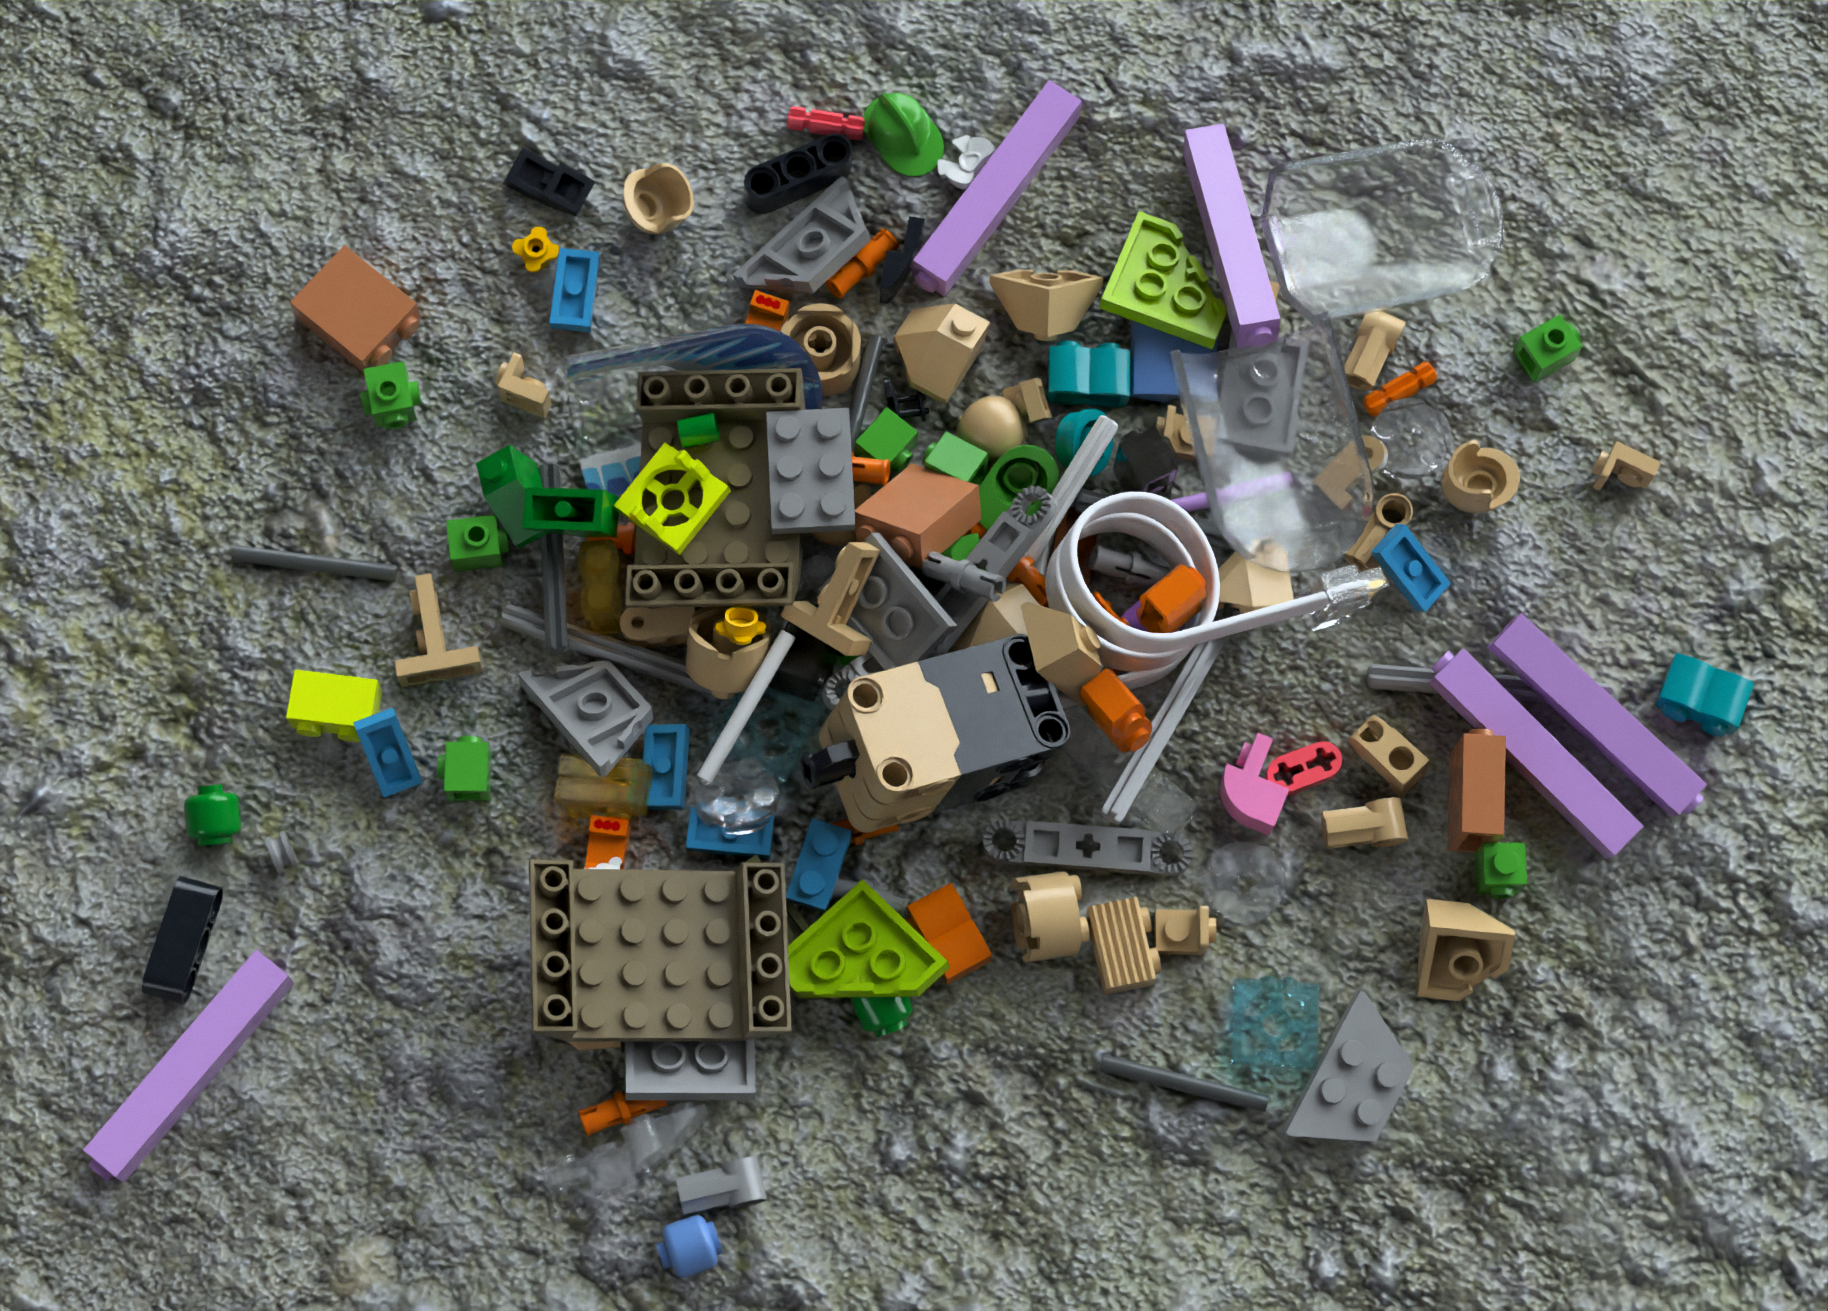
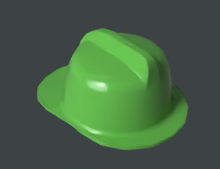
[863,93,944,177]
[979,445,1059,530]

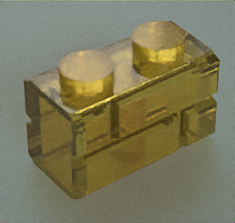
[554,753,653,822]

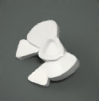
[937,135,996,189]

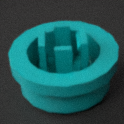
[1055,408,1113,476]

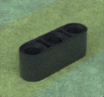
[744,134,852,214]
[142,876,223,1004]

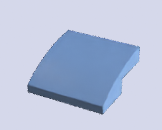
[1130,320,1217,405]

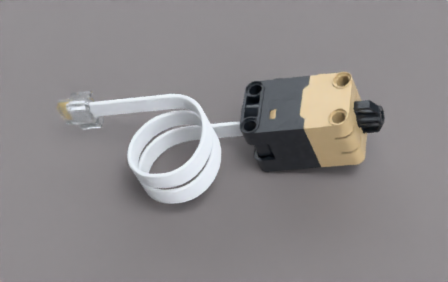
[800,492,1388,833]

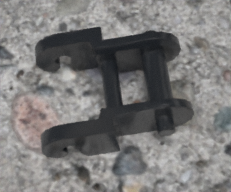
[883,377,929,422]

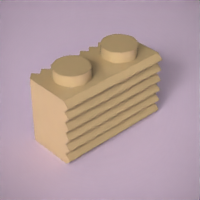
[1086,897,1161,995]

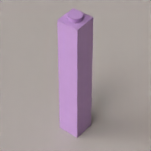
[912,80,1082,297]
[1183,123,1280,348]
[1487,613,1707,817]
[1428,648,1644,859]
[83,949,295,1183]

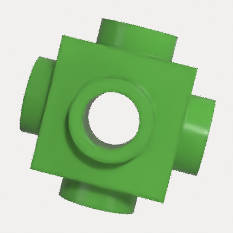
[360,361,422,429]

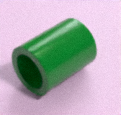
[677,413,720,448]

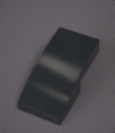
[503,147,596,217]
[880,216,925,304]

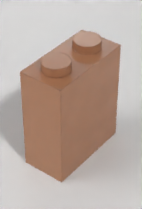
[290,245,421,373]
[855,463,981,568]
[1447,728,1506,853]

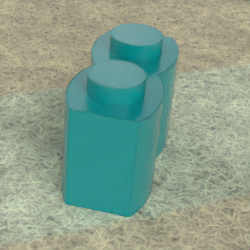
[1046,341,1130,407]
[1654,653,1754,737]

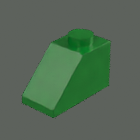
[476,445,548,548]
[522,487,620,538]

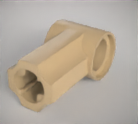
[1340,306,1406,391]
[1343,493,1413,576]
[1321,797,1408,849]

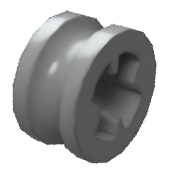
[264,830,298,873]

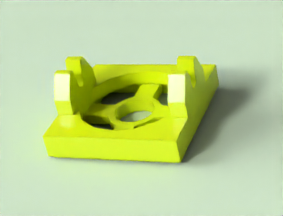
[613,442,731,555]

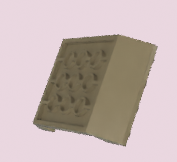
[625,368,805,608]
[529,860,792,1042]

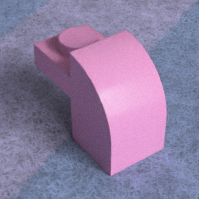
[1220,733,1289,836]

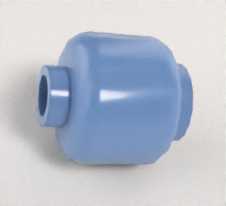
[656,1215,723,1278]

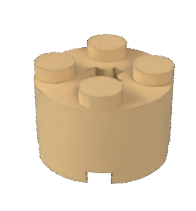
[781,303,861,397]
[686,606,771,699]
[1010,871,1089,962]

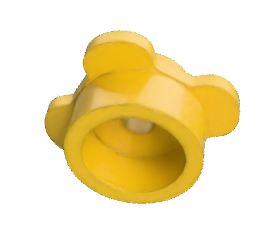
[512,227,559,272]
[715,606,766,645]

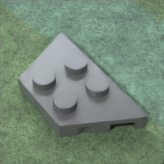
[733,176,871,293]
[518,660,653,778]
[1281,990,1414,1142]

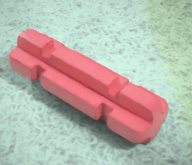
[787,106,865,140]

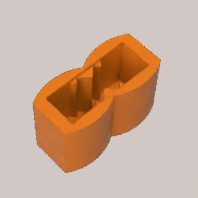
[1136,564,1206,633]
[1080,669,1152,753]
[905,883,992,985]

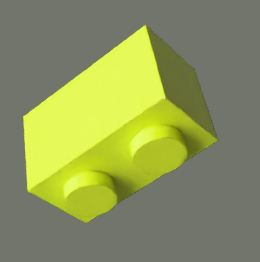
[286,669,383,742]

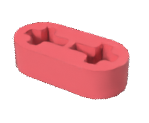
[1265,741,1343,796]

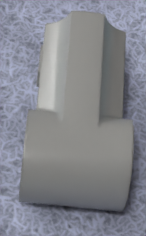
[676,1156,767,1216]

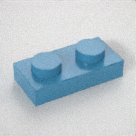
[549,248,600,332]
[1370,524,1451,612]
[353,707,423,798]
[640,724,690,810]
[686,807,775,859]
[786,818,853,913]

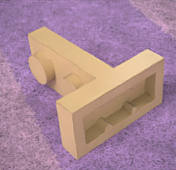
[780,542,881,656]
[395,573,484,687]

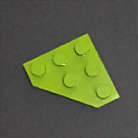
[1099,211,1227,350]
[788,879,950,998]

